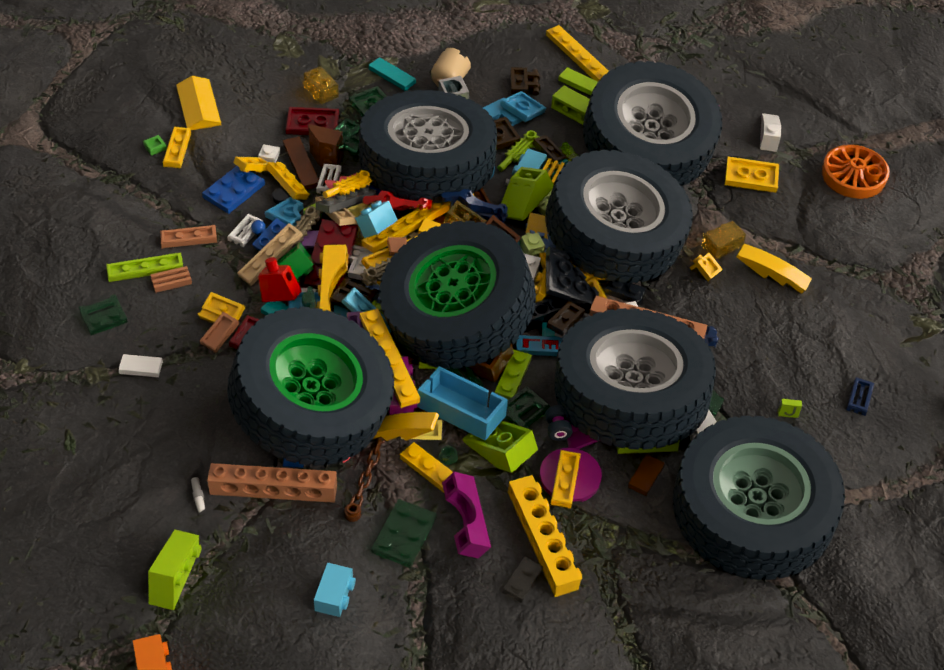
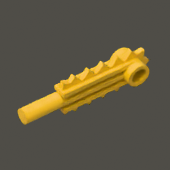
[323,170,373,198]

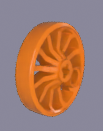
[822,145,889,199]

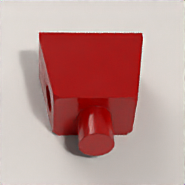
[258,257,302,302]

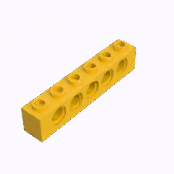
[508,475,582,597]

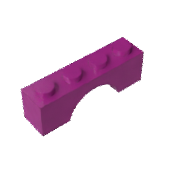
[442,472,491,558]

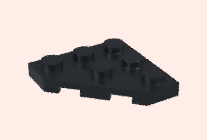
[546,246,599,309]

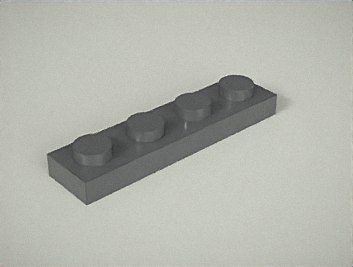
[316,186,376,214]

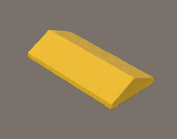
[176,76,221,130]

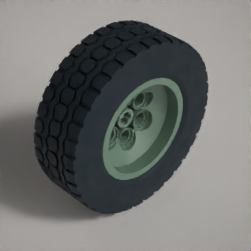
[673,416,845,580]

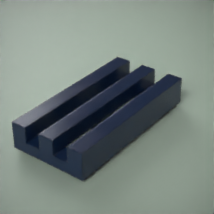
[846,377,875,416]

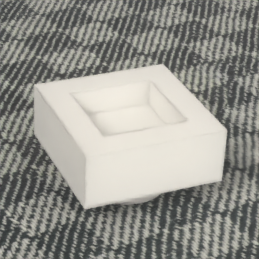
[258,144,280,163]

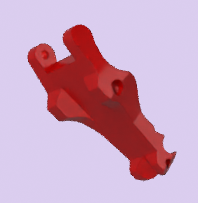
[363,191,432,211]

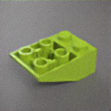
[502,167,554,221]

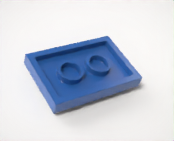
[202,166,265,214]

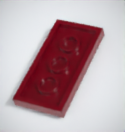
[304,219,359,292]

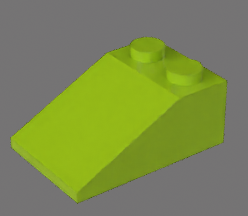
[463,421,538,473]

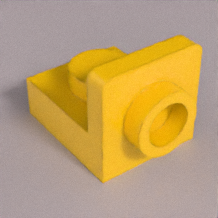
[690,253,723,281]

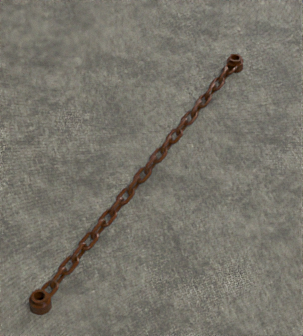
[344,355,417,522]

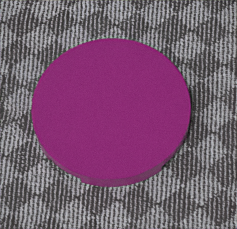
[540,448,602,502]

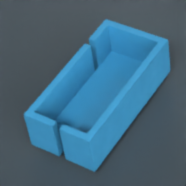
[417,366,508,441]

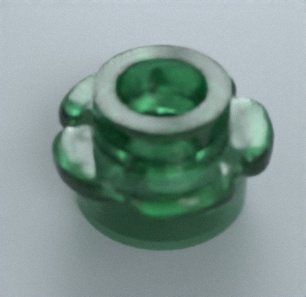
[438,446,458,465]

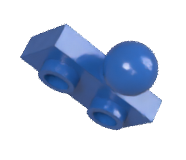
[251,218,286,251]

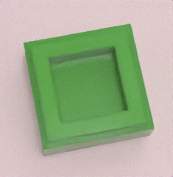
[143,135,167,156]

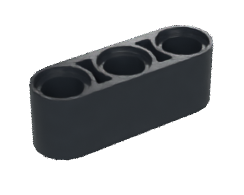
[524,296,566,333]

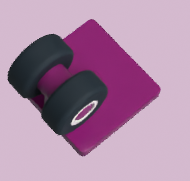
[545,405,600,449]

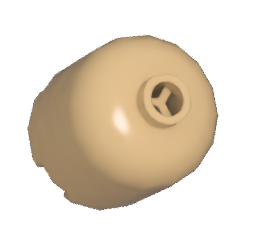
[431,48,471,87]

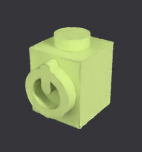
[520,232,545,257]

